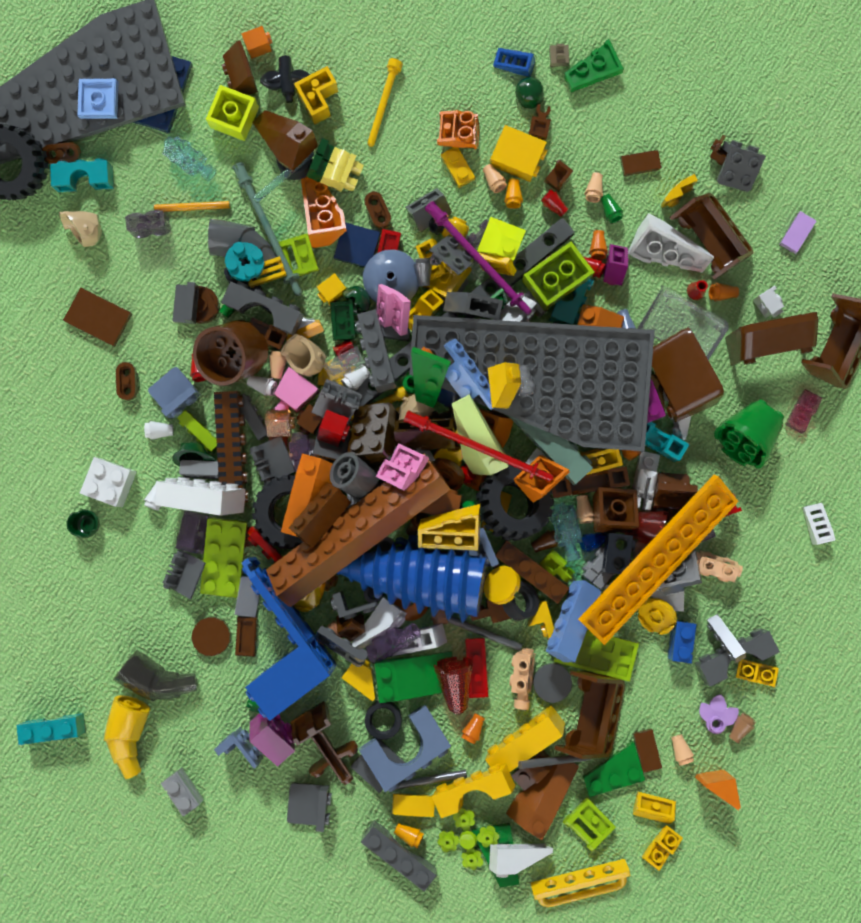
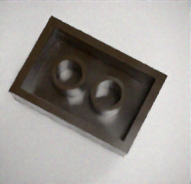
[347,402,399,467]

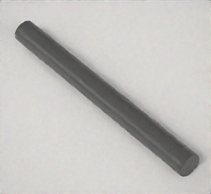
[448,616,522,651]
[518,755,591,769]
[395,769,467,790]

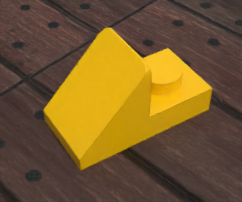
[527,600,554,640]

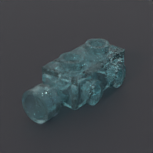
[162,136,217,181]
[550,502,583,562]

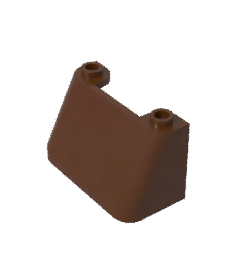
[651,327,724,423]

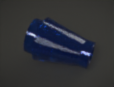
[579,532,606,553]

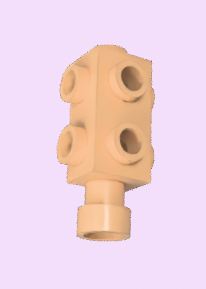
[696,550,743,582]
[509,648,536,710]

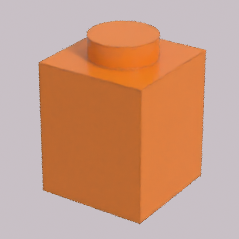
[241,26,273,59]

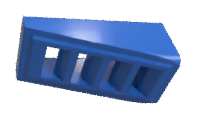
[493,48,535,77]

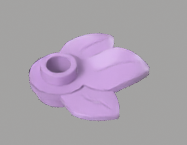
[699,694,739,734]

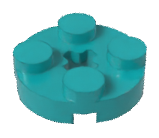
[225,242,264,282]

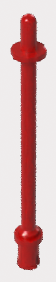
[404,410,554,482]

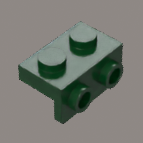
[330,299,359,341]

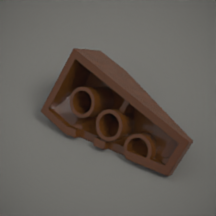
[252,110,318,172]

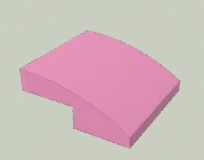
[376,284,411,336]
[376,443,429,490]

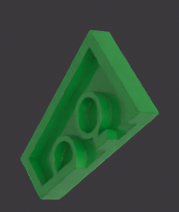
[411,347,451,408]
[583,741,645,797]
[471,823,520,888]

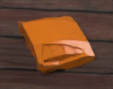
[437,110,480,149]

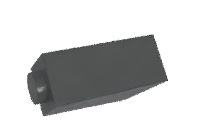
[443,292,503,320]

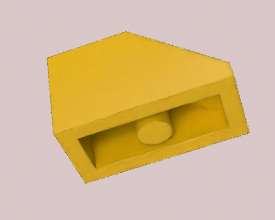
[488,362,521,409]
[580,448,623,475]
[342,659,376,701]

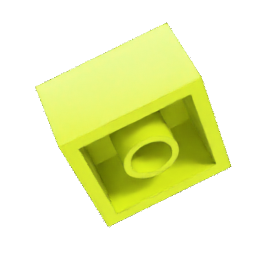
[206,85,259,141]

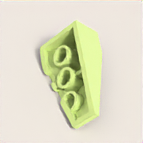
[452,394,509,476]

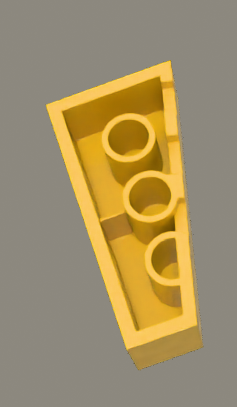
[485,705,565,772]

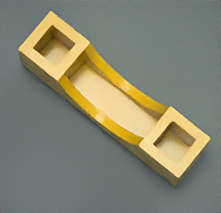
[431,764,515,818]

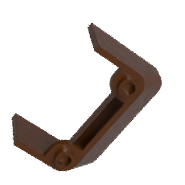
[670,193,754,280]
[801,293,861,389]
[725,312,819,366]
[554,671,625,759]

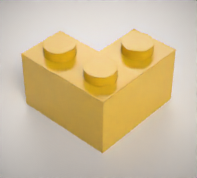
[294,66,338,125]

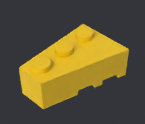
[418,504,480,551]

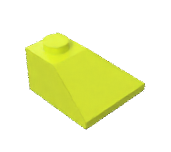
[477,217,526,263]

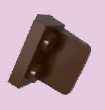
[651,472,698,523]

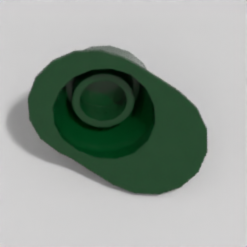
[172,442,218,467]

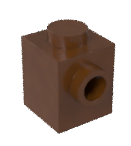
[296,404,323,435]

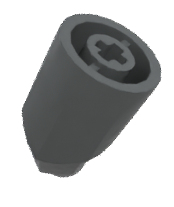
[208,219,279,273]
[330,452,380,500]

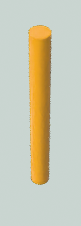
[154,201,230,212]

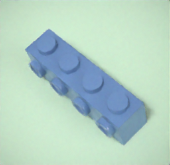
[546,580,601,662]

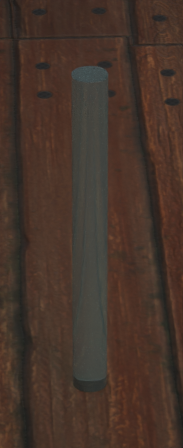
[253,152,315,203]

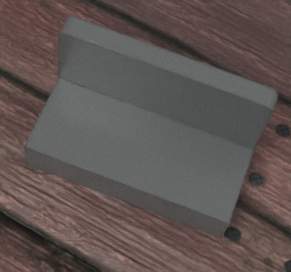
[405,188,452,232]
[172,282,200,324]

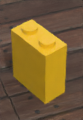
[490,125,548,182]

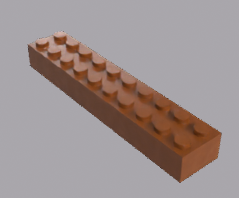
[266,453,451,607]

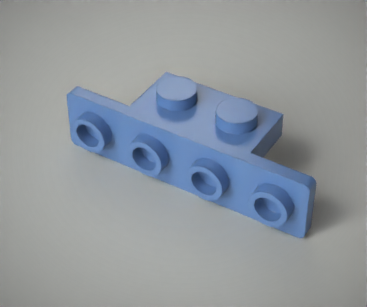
[444,339,494,410]

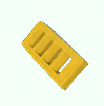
[415,238,446,281]

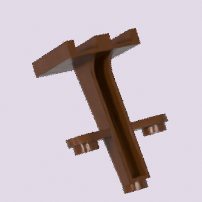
[291,701,358,785]

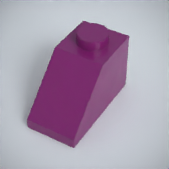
[603,244,628,286]

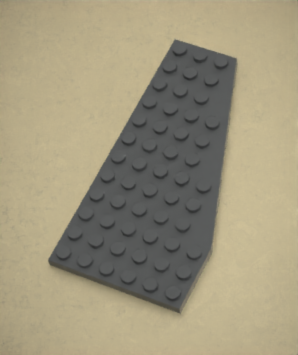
[0,0,186,165]
[409,315,655,451]

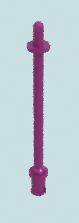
[425,201,532,315]

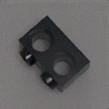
[601,533,635,574]

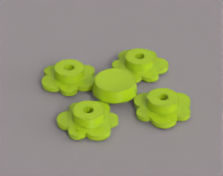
[437,808,499,870]

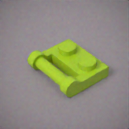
[279,233,319,277]
[563,797,616,851]

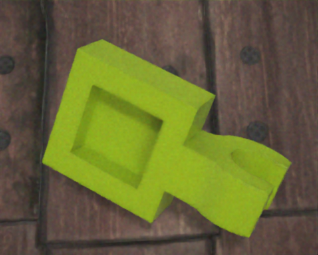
[539,549,575,583]

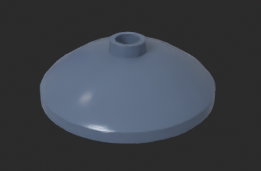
[363,250,419,303]

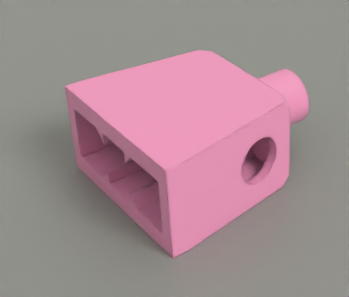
[274,367,319,416]

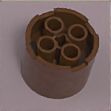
[193,320,268,386]

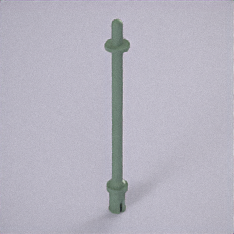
[232,162,302,296]

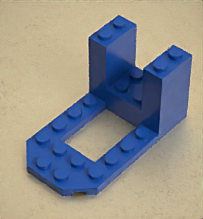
[242,557,338,721]

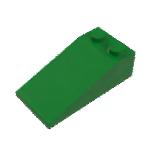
[375,651,457,703]

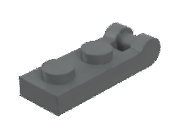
[315,626,368,667]

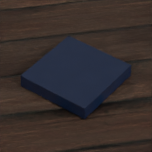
[333,222,380,268]

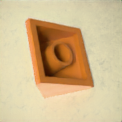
[514,455,570,502]
[695,769,741,811]

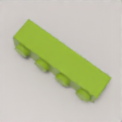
[177,410,217,452]

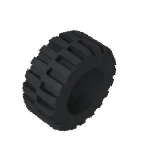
[0,124,48,200]
[476,464,554,541]
[252,475,303,549]

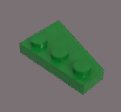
[564,39,624,93]

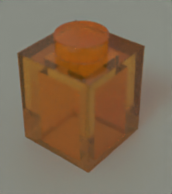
[265,410,295,437]

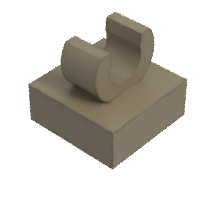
[549,44,569,67]

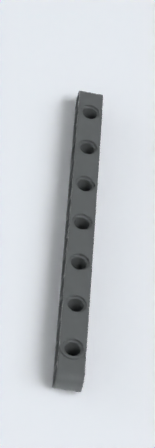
[356,218,575,406]

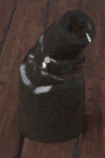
[113,649,198,701]

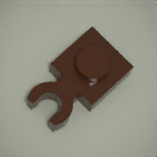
[529,104,551,140]

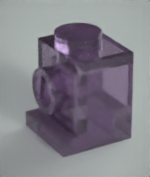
[289,432,312,462]

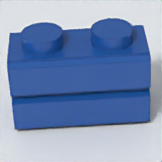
[668,620,696,663]

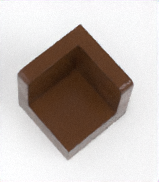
[544,160,573,192]
[336,613,365,642]

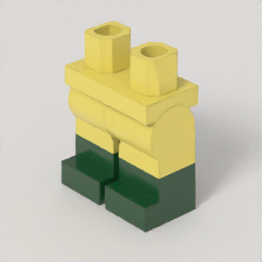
[306,138,364,192]

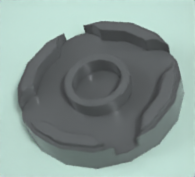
[533,663,572,703]

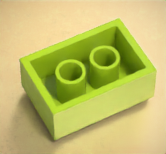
[522,241,594,311]

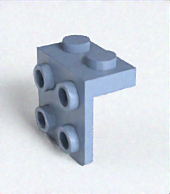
[148,367,201,419]

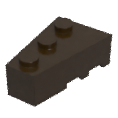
[394,407,457,450]

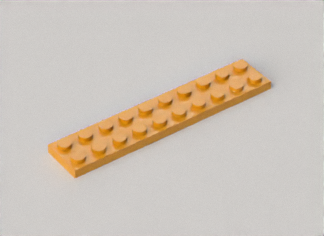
[578,474,739,645]

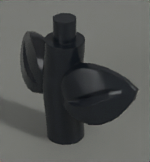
[260,55,311,103]

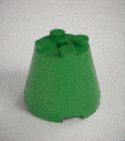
[714,399,784,469]

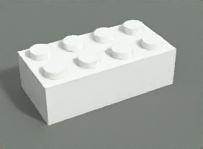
[155,477,246,515]

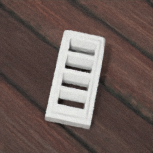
[802,503,835,545]

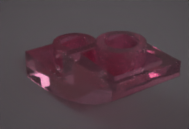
[785,389,822,434]

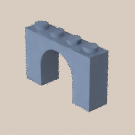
[358,705,451,792]

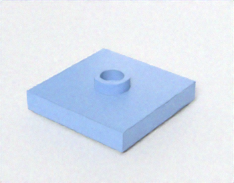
[77,79,119,119]

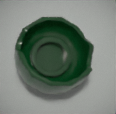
[515,77,544,109]
[342,285,371,312]
[66,509,100,538]

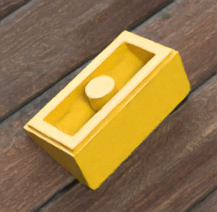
[633,792,676,824]

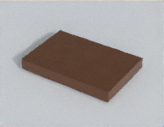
[63,287,132,347]

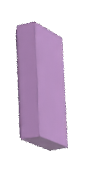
[779,211,816,254]

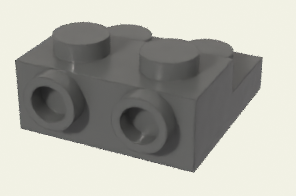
[658,548,702,595]

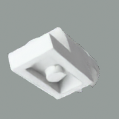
[632,451,660,511]

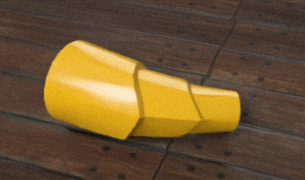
[103,695,150,779]

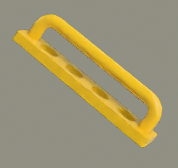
[530,859,631,907]

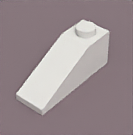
[352,598,407,650]
[383,623,447,657]
[489,844,553,878]

